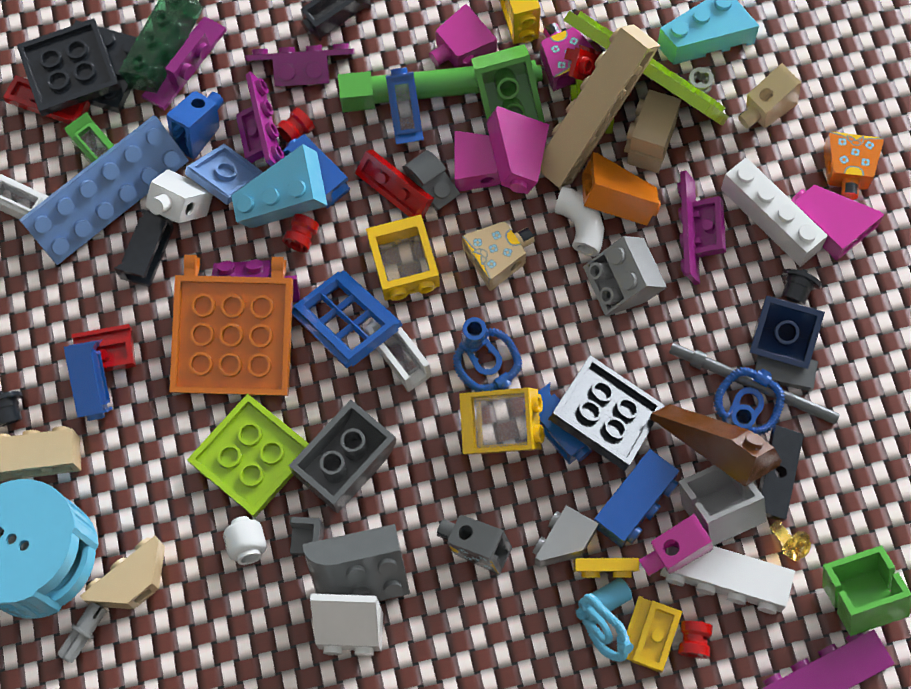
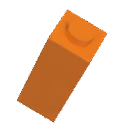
[582,152,661,226]

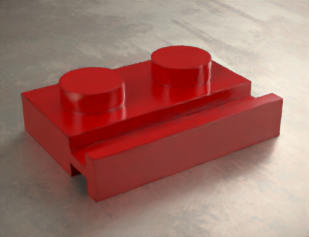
[71,324,136,372]

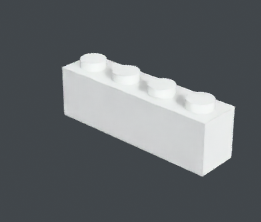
[721,157,828,267]
[660,546,795,614]

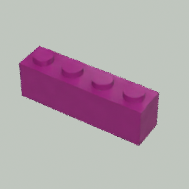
[762,629,895,689]

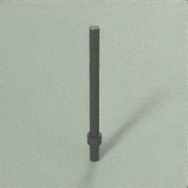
[669,343,840,425]

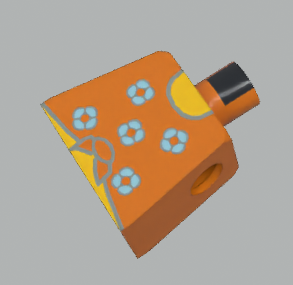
[823,131,884,200]

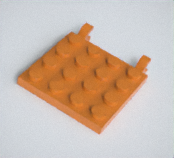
[169,255,293,396]

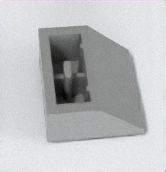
[583,236,667,316]

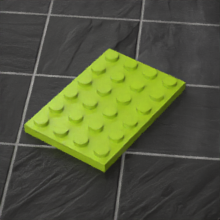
[563,11,729,126]

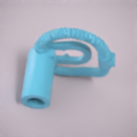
[576,578,634,662]

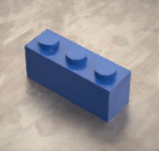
[594,449,679,548]

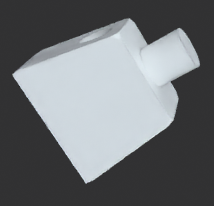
[145,169,213,223]

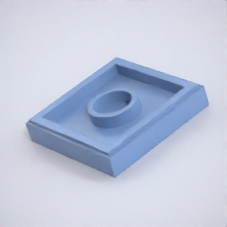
[185,144,263,205]

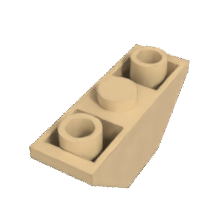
[80,535,165,609]

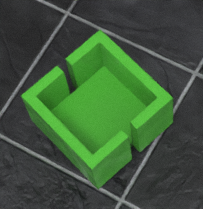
[822,545,911,636]

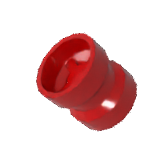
[276,108,315,143]
[282,214,320,253]
[678,620,713,659]

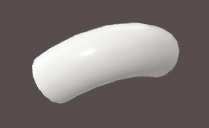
[555,186,605,257]

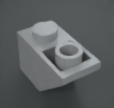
[532,505,598,567]

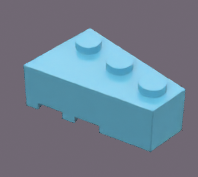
[231,144,327,228]

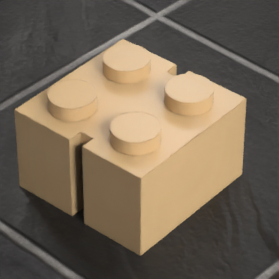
[624,89,681,174]

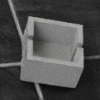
[678,465,767,546]

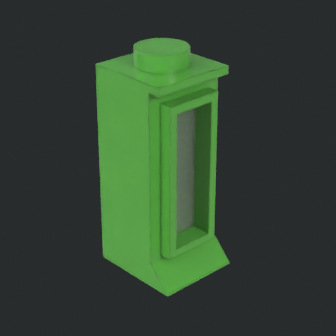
[64,112,114,164]

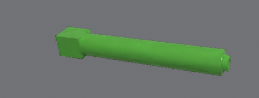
[338,60,543,112]

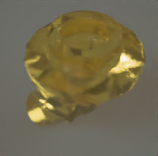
[769,520,811,561]

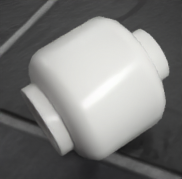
[223,516,267,565]

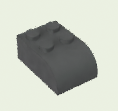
[289,400,396,514]
[302,524,410,601]

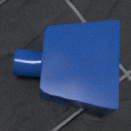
[166,92,224,160]

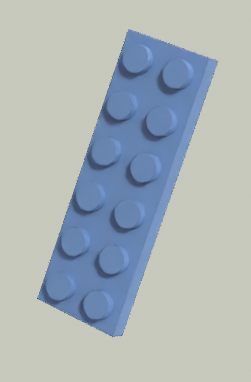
[19,115,189,265]

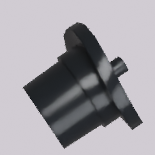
[781,269,822,305]
[0,391,24,427]

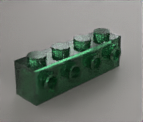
[118,0,203,93]

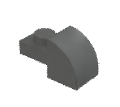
[402,150,460,211]

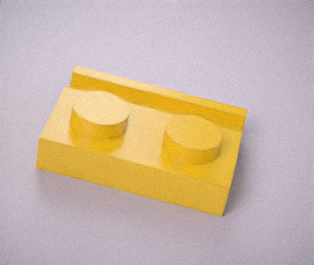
[573,558,639,578]
[626,596,682,673]

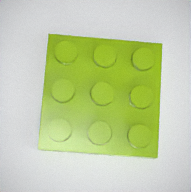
[187,393,309,518]

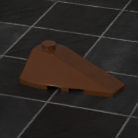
[650,404,782,487]

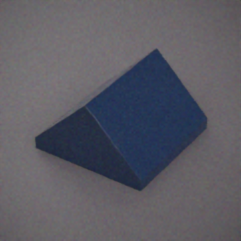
[749,295,825,369]

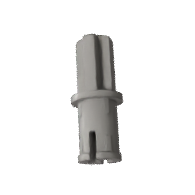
[58,603,108,663]

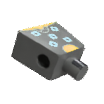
[437,515,512,575]

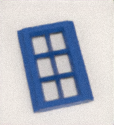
[292,270,402,369]

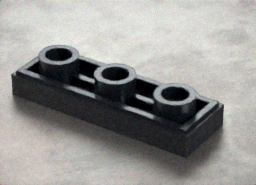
[758,425,804,522]

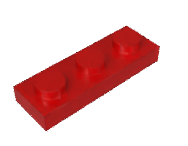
[3,75,91,124]
[355,149,434,219]

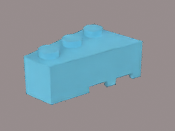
[657,0,759,65]

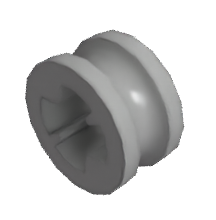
[688,67,714,94]

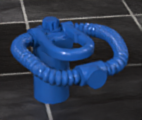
[453,317,523,392]
[714,367,785,436]

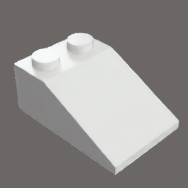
[310,594,384,656]

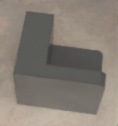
[290,517,325,556]

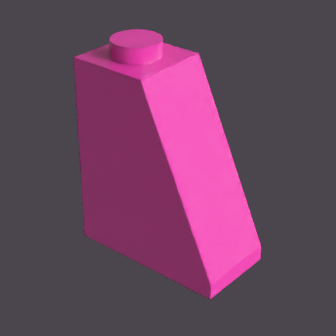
[487,106,549,194]
[791,185,884,261]

